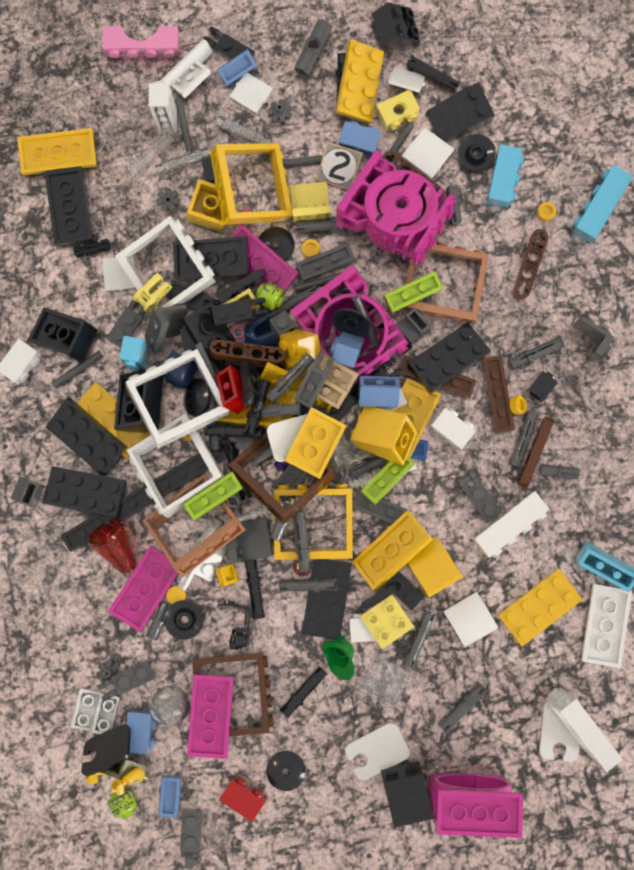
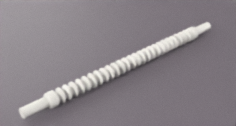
[236,464,417,523]

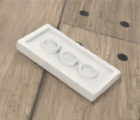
[581,584,632,668]

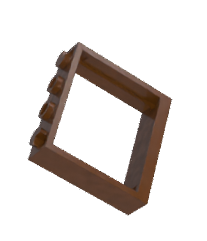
[228,432,335,525]
[192,651,273,737]

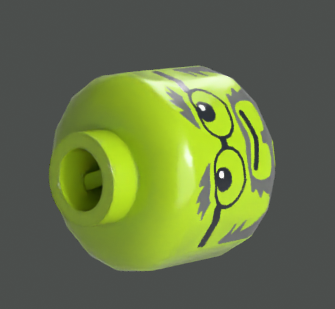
[255,282,285,311]
[108,789,137,820]

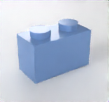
[339,121,381,157]
[330,332,365,368]
[358,376,400,408]
[127,710,157,755]

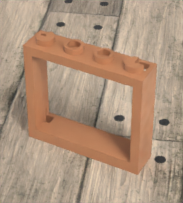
[400,243,489,324]
[142,474,246,578]

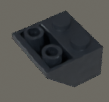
[372,2,421,50]

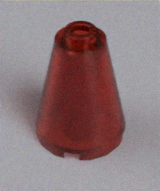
[87,519,136,574]

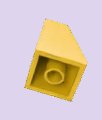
[350,407,417,466]
[407,535,463,597]

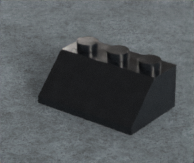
[114,369,163,433]

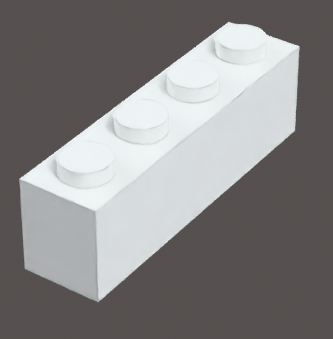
[149,81,177,134]
[472,491,550,558]

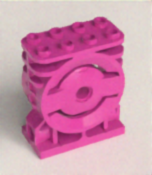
[336,150,457,266]
[290,265,409,386]
[428,772,523,838]

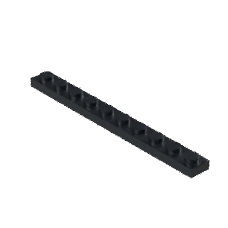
[60,437,231,552]

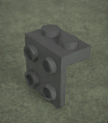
[145,305,188,353]
[573,316,614,363]
[226,519,273,564]

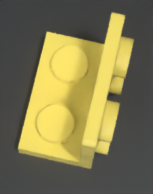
[290,182,331,223]
[360,595,414,649]

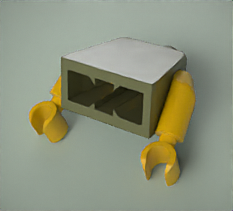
[86,759,150,795]

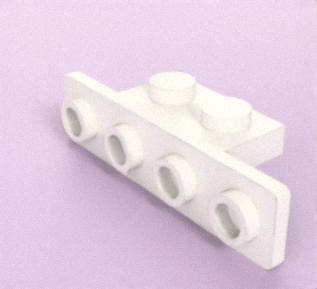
[160,39,213,98]
[176,517,227,591]

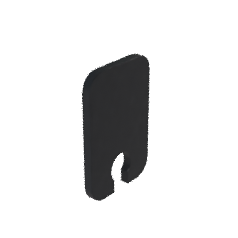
[81,724,131,777]

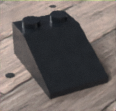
[426,82,495,143]
[27,307,98,364]
[381,761,434,828]

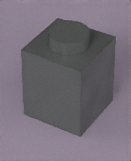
[269,310,296,336]

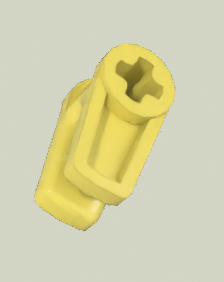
[133,273,172,313]

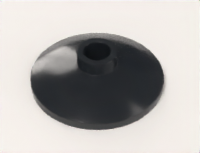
[458,134,496,171]
[259,227,295,261]
[332,309,370,336]
[184,378,211,416]
[165,600,204,640]
[266,751,305,791]

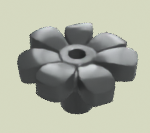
[268,99,291,123]
[156,188,180,212]
[96,659,121,685]

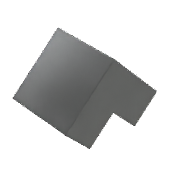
[396,308,430,344]
[11,476,45,508]

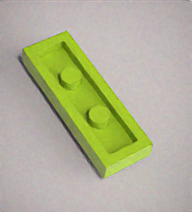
[383,271,443,314]
[361,456,415,505]
[183,472,244,521]

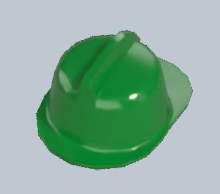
[322,635,355,680]

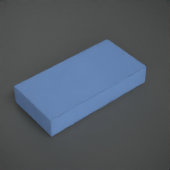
[217,49,258,86]
[158,775,182,818]

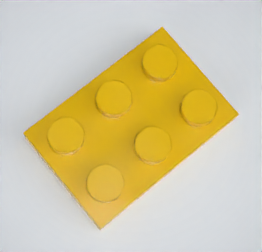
[284,407,347,479]

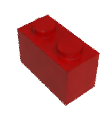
[215,365,250,414]
[219,776,266,822]

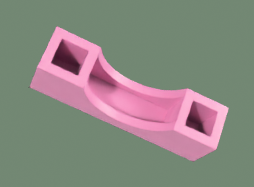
[103,26,180,58]

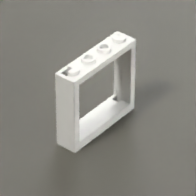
[115,216,216,312]
[126,349,229,448]
[127,413,224,518]
[545,687,623,772]

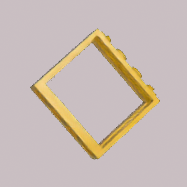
[210,143,293,225]
[273,483,353,560]

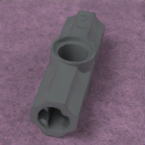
[294,19,332,76]

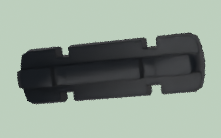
[73,239,111,257]

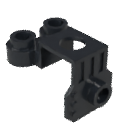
[217,601,251,650]

